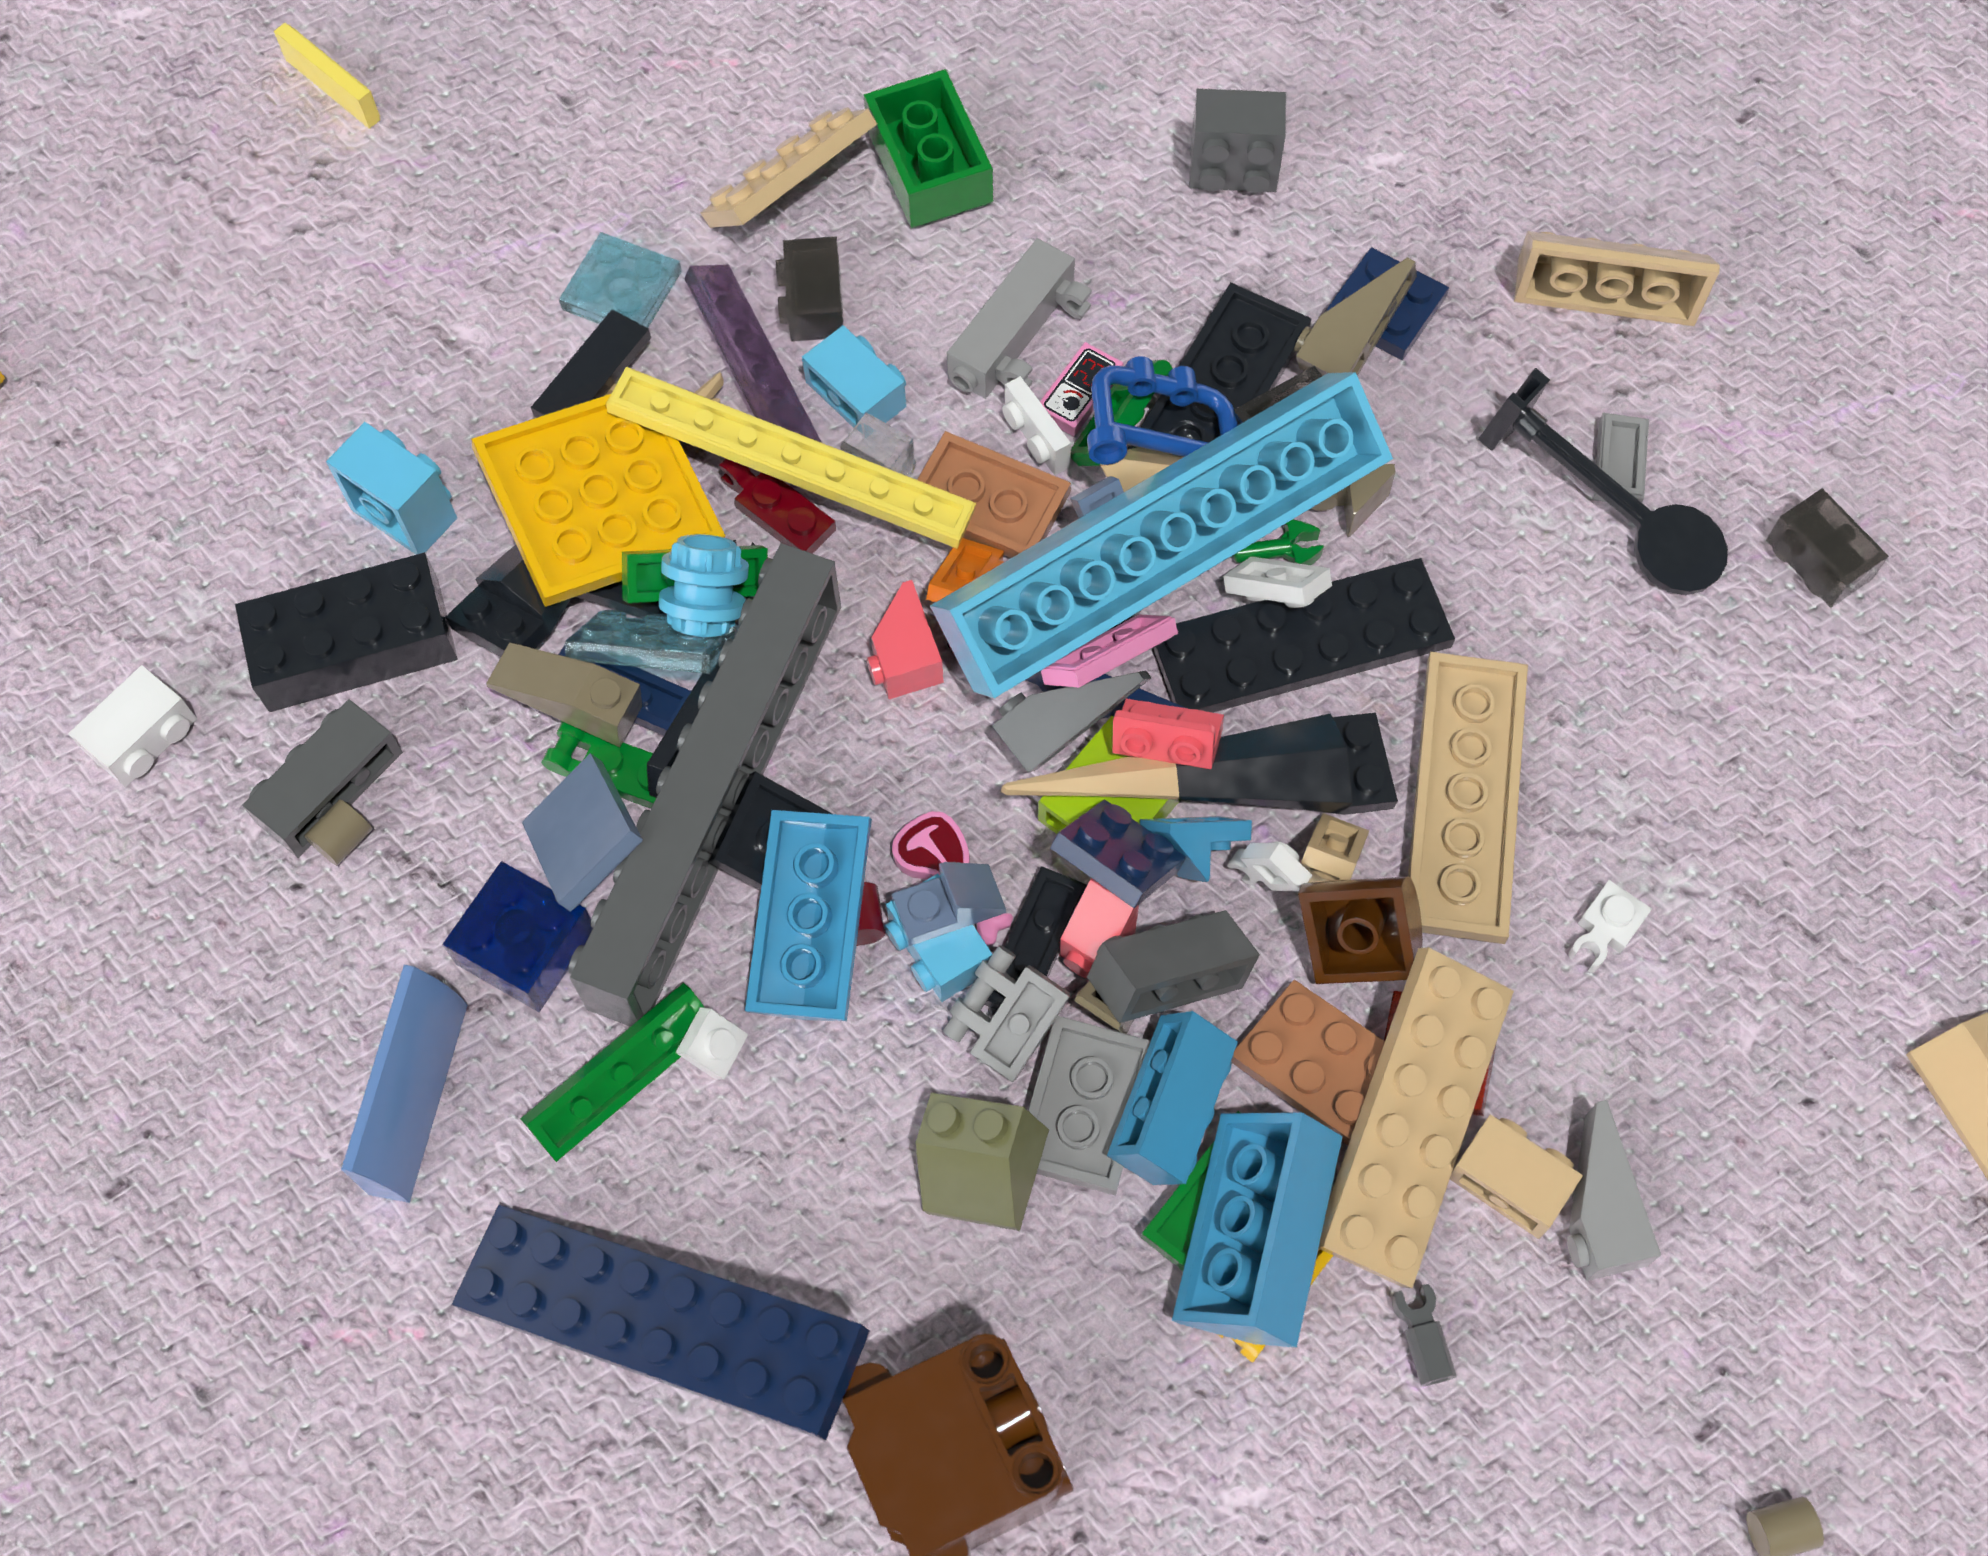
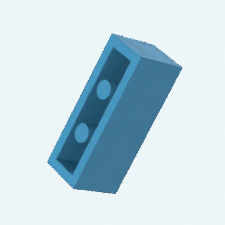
[1107,1011,1238,1185]

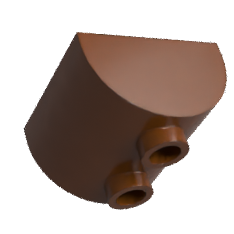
[1298,877,1423,984]

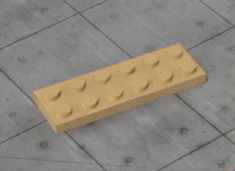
[1408,652,1528,944]
[1318,947,1514,1288]

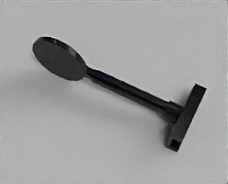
[1478,368,1728,595]

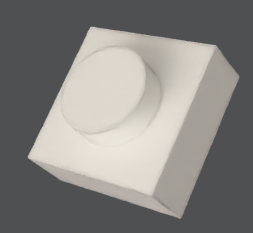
[676,1007,748,1080]

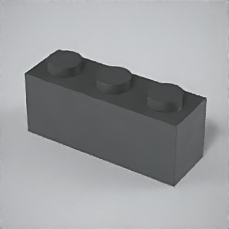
[242,699,403,858]
[1087,910,1260,1024]

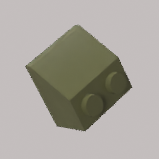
[915,1093,1049,1231]

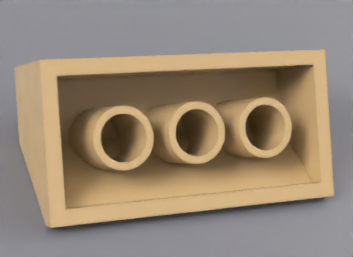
[1514,231,1720,326]

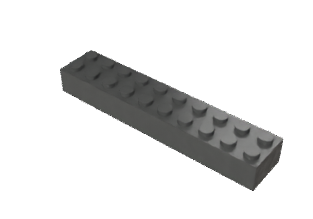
[568,543,841,1027]

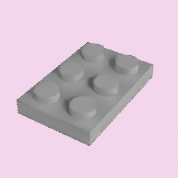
[1028,1016,1151,1196]

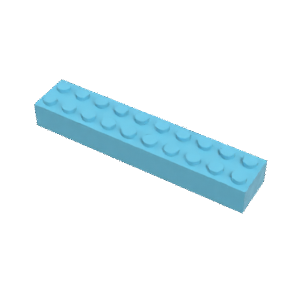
[930,372,1393,698]

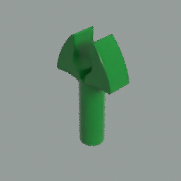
[1232,519,1324,565]

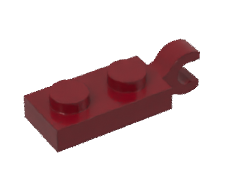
[719,459,836,554]

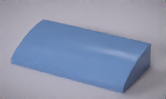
[341,965,468,1203]

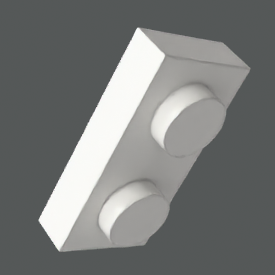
[1002,376,1071,476]
[1223,556,1332,608]

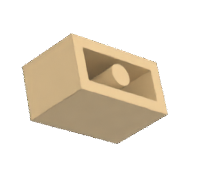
[1450,1114,1583,1239]

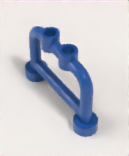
[1087,356,1238,465]

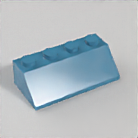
[1172,1113,1343,1348]

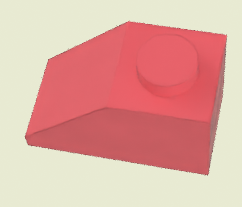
[866,580,944,700]
[1060,878,1139,978]

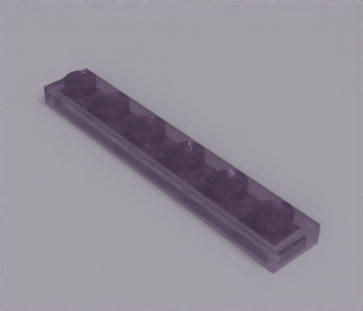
[684,264,822,488]

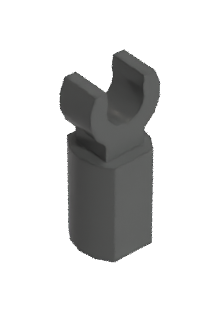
[1392,1284,1457,1387]

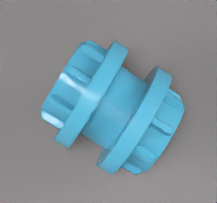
[659,534,749,637]

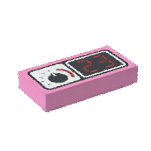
[1040,342,1124,437]

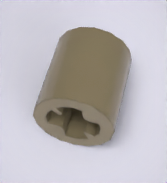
[304,799,373,866]
[1746,1496,1824,1556]

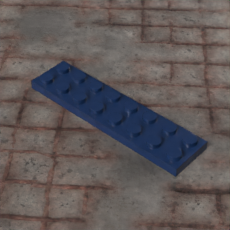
[451,1204,870,1441]

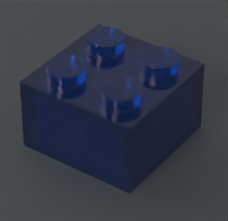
[442,861,593,1012]

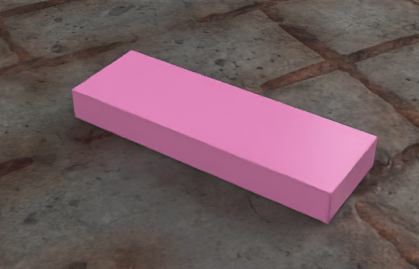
[1041,614,1178,688]

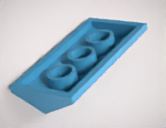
[745,810,872,1021]

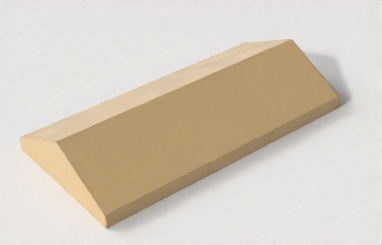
[1906,1012,1988,1180]

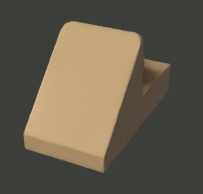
[1301,813,1369,883]

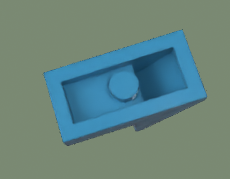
[1140,816,1252,882]

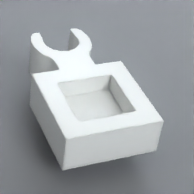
[1227,841,1312,891]
[1569,880,1652,973]

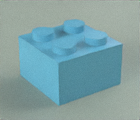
[326,422,457,554]

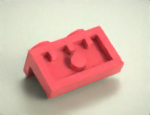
[1112,699,1224,770]

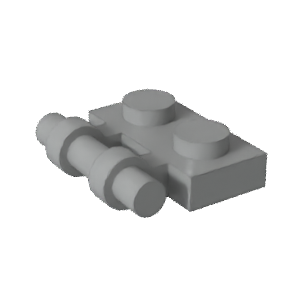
[943,945,1072,1082]

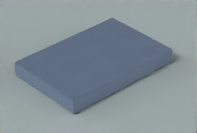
[522,753,643,912]

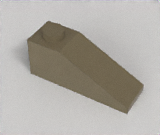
[1294,257,1417,379]
[486,642,642,747]

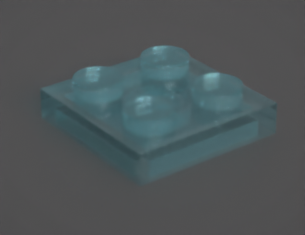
[559,232,682,328]

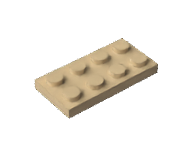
[700,107,877,228]

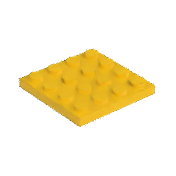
[471,394,725,607]

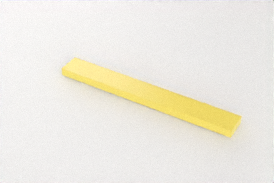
[606,367,976,549]

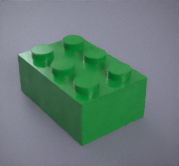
[863,69,993,228]

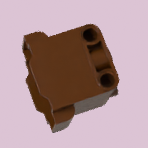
[843,1334,1074,1556]

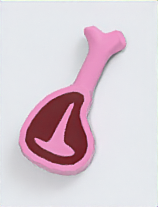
[892,811,1013,946]

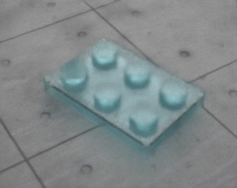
[565,610,735,674]

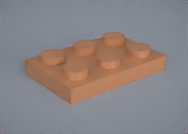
[917,431,1071,558]
[1231,979,1385,1145]

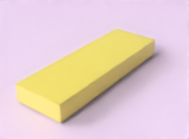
[273,23,380,129]

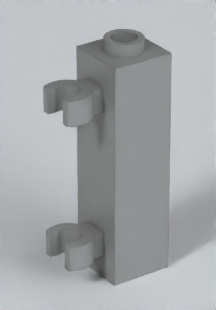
[947,238,1092,399]

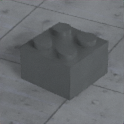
[1189,88,1286,193]

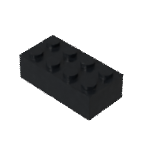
[235,552,458,712]

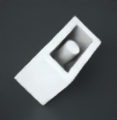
[68,665,197,788]

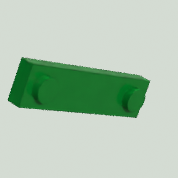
[520,983,705,1162]

